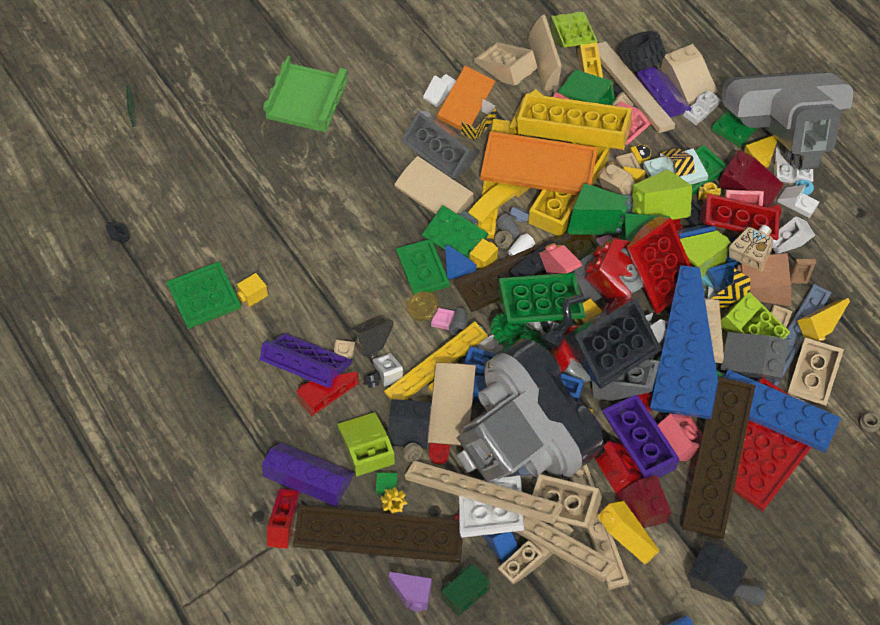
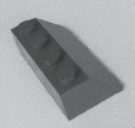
[401,110,480,180]

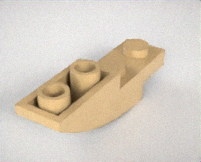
[498,521,573,584]

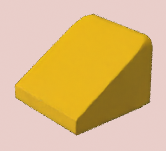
[623,167,646,183]

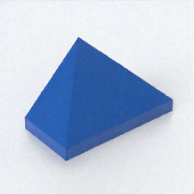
[445,245,477,279]

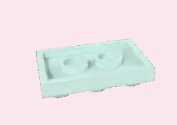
[643,148,708,184]

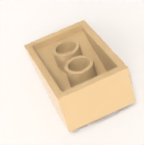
[474,42,538,85]
[661,44,718,104]
[788,338,844,406]

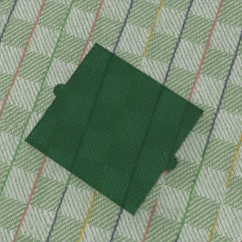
[126,85,136,127]

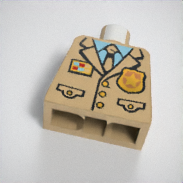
[729,225,773,272]

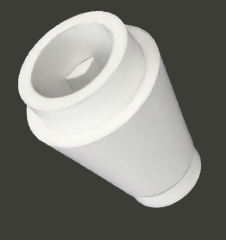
[507,233,535,256]

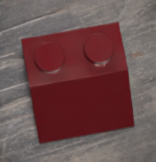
[615,476,671,528]

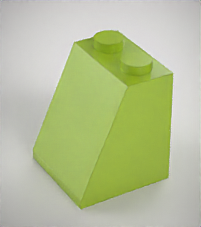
[632,169,692,220]
[680,231,731,278]

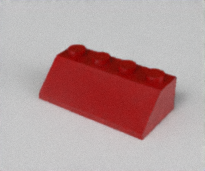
[700,194,779,240]

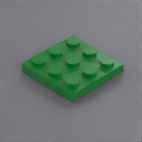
[166,262,241,329]

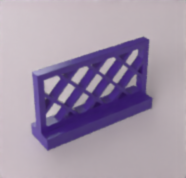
[260,333,352,388]

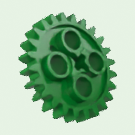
[489,313,548,349]

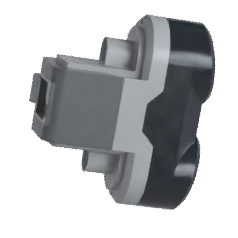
[456,339,603,482]

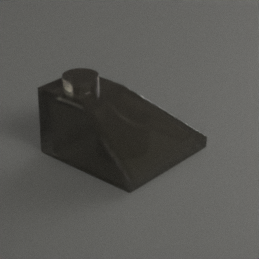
[347,314,394,357]

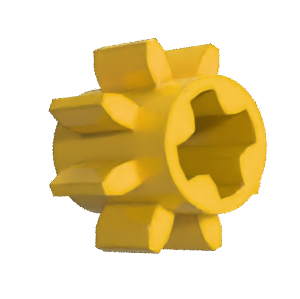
[698,183,721,202]
[380,487,407,514]

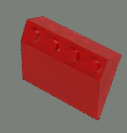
[627,217,692,313]

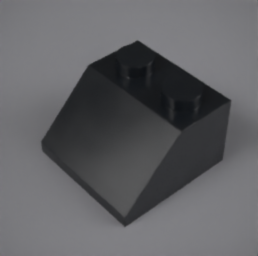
[388,399,432,449]
[688,541,748,602]

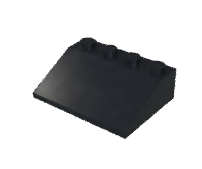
[564,298,662,389]

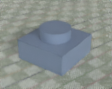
[510,206,529,223]

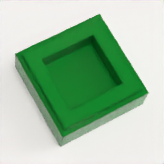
[376,473,398,495]

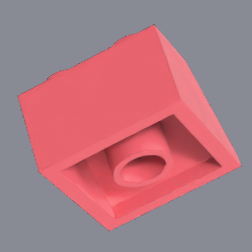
[658,414,703,461]

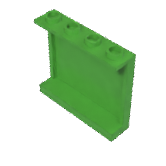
[263,56,348,132]

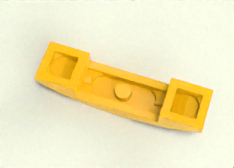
[468,183,530,225]

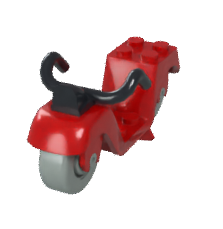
[539,237,643,383]

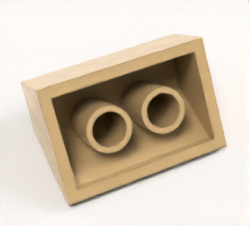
[533,474,602,529]

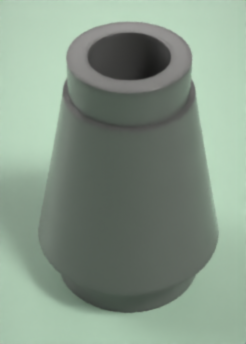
[496,213,522,241]
[449,308,468,336]
[734,584,766,607]

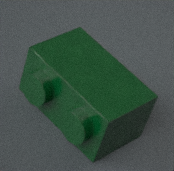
[441,564,491,617]

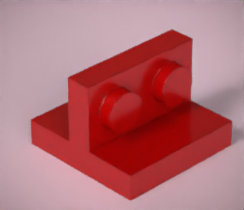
[596,441,647,493]

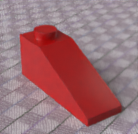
[296,372,359,417]
[267,489,299,549]

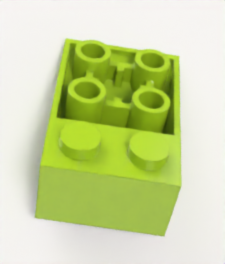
[551,12,597,47]
[721,292,790,339]
[337,412,395,477]

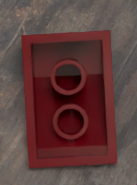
[719,150,784,207]

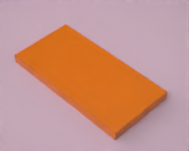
[480,131,598,195]

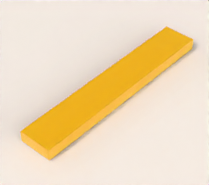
[384,322,488,400]

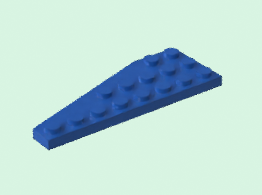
[650,266,718,419]

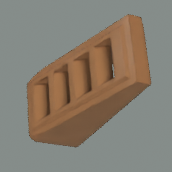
[789,259,816,284]

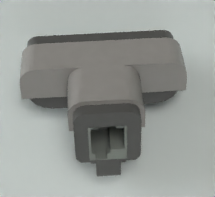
[722,71,853,170]

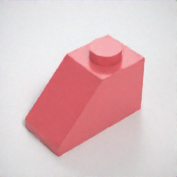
[539,243,582,274]

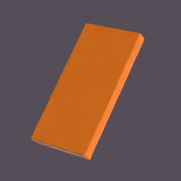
[437,66,495,131]

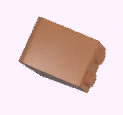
[738,253,791,306]

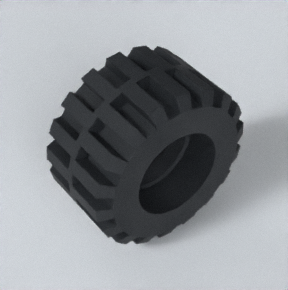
[619,31,666,71]

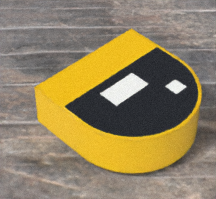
[630,145,651,164]

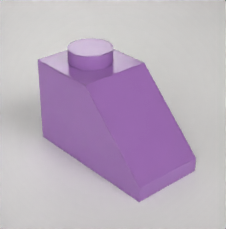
[389,572,432,612]

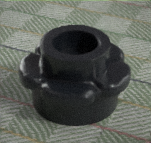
[363,372,381,388]

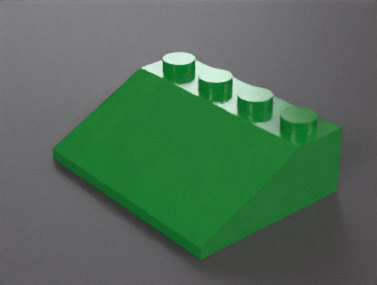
[498,273,586,324]

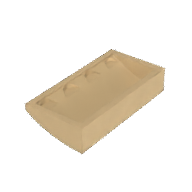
[528,15,562,91]
[394,156,474,215]
[428,363,476,446]

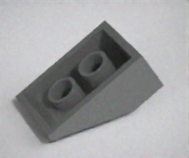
[720,332,789,382]
[592,359,660,401]

